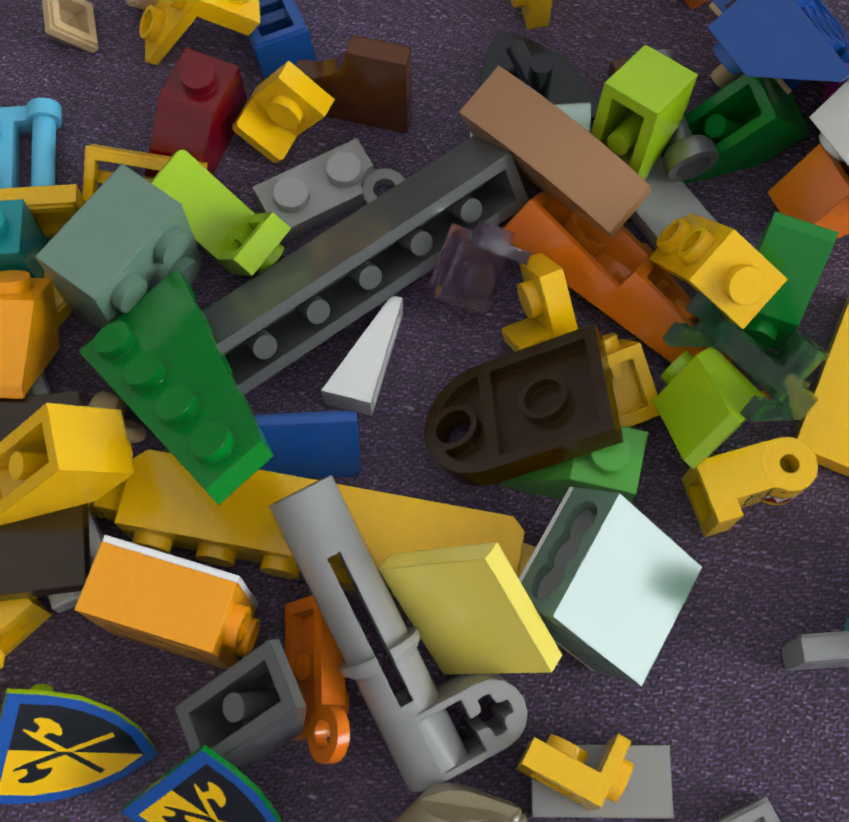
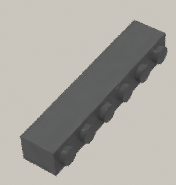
[202,136,529,395]

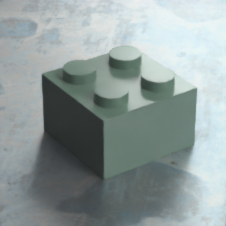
[35,164,203,331]

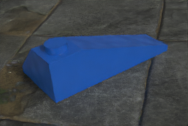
[707,0,849,82]

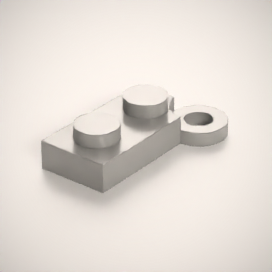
[252,138,406,244]

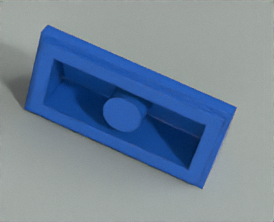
[254,410,361,479]

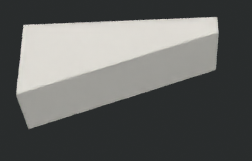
[321,295,403,416]

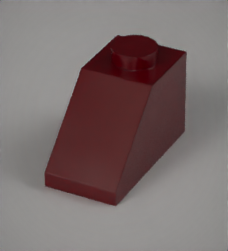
[145,47,247,178]

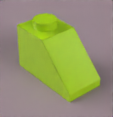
[591,44,698,180]
[653,346,768,470]

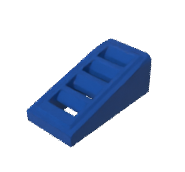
[246,0,316,79]

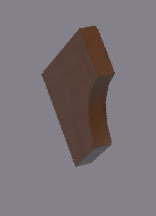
[296,35,412,134]

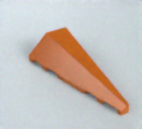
[498,191,771,421]

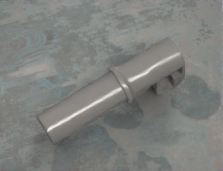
[268,475,528,792]

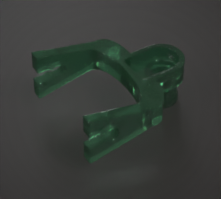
[662,291,829,422]

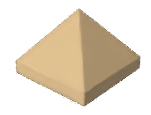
[42,0,98,54]

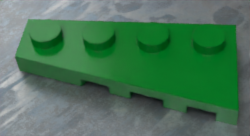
[79,268,274,505]

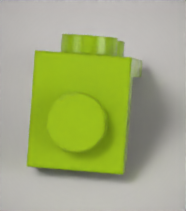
[150,150,291,276]

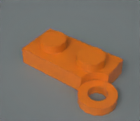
[285,595,350,764]

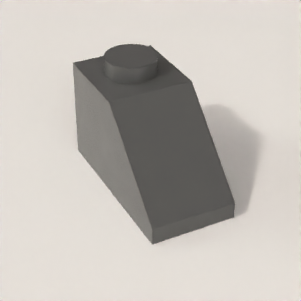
[174,639,306,767]

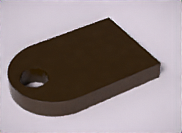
[424,324,624,486]

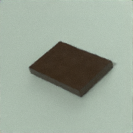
[0,390,90,601]

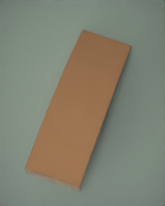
[459,65,652,238]

